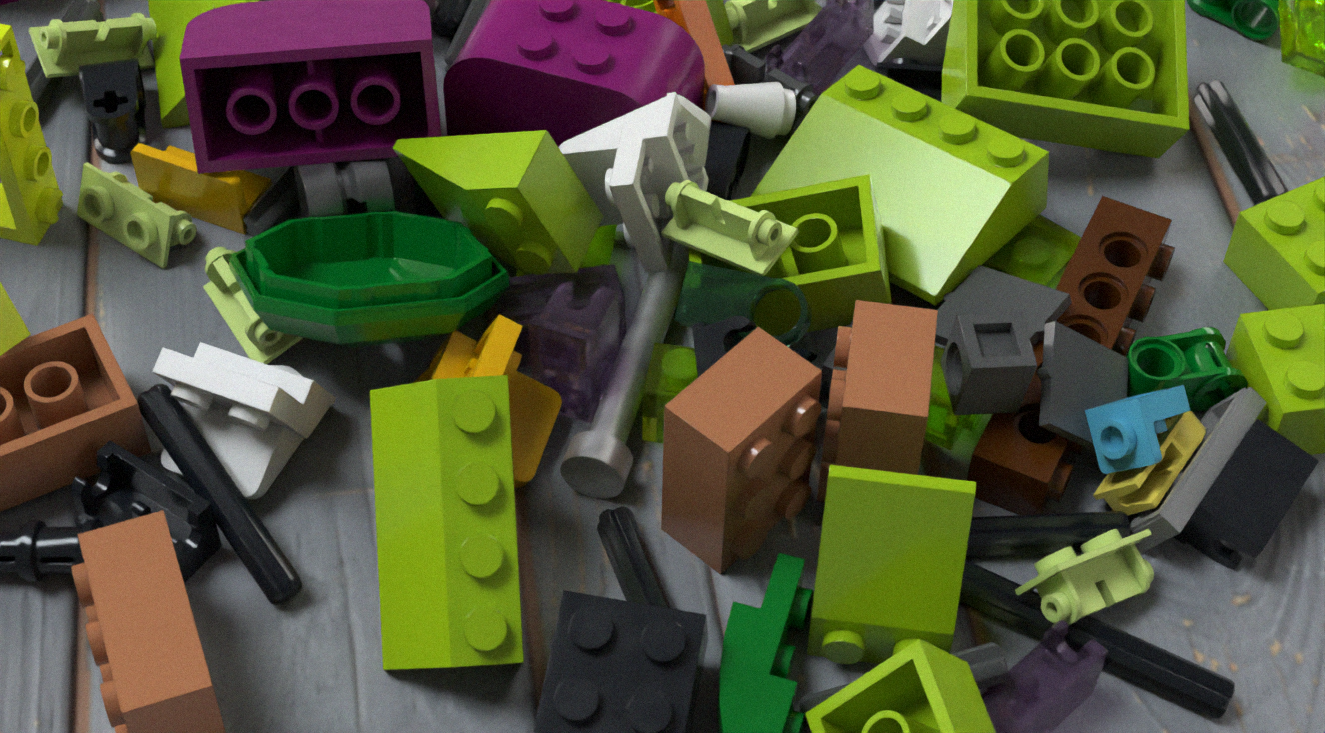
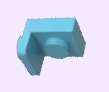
[1085,385,1191,474]

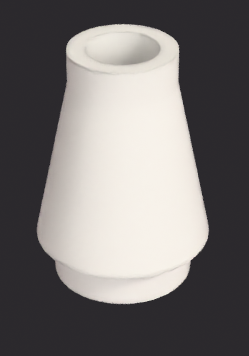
[705,82,796,139]

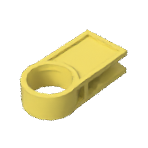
[1093,411,1206,515]

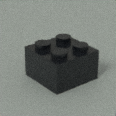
[533,590,708,733]

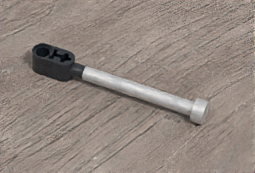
[560,121,751,499]

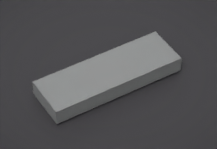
[1129,387,1267,553]

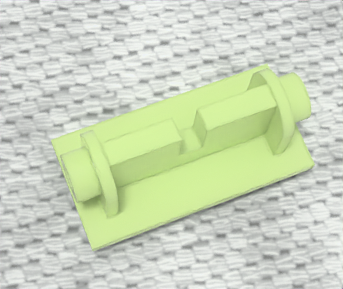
[725,0,828,53]
[28,13,157,78]
[77,162,197,269]
[661,180,799,278]
[203,247,302,364]
[1015,528,1154,626]

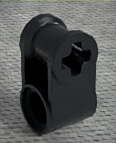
[79,58,148,163]

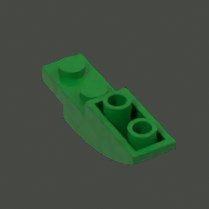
[717,553,813,733]

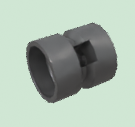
[294,158,395,218]

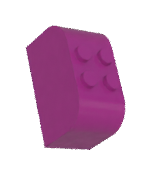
[180,0,442,174]
[443,0,705,147]

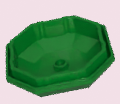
[229,211,509,348]

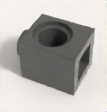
[940,311,1037,416]

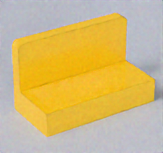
[130,143,272,235]

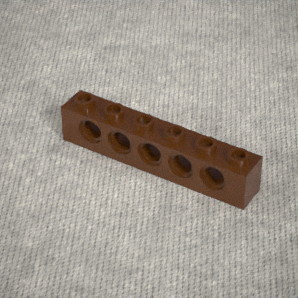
[966,196,1175,515]

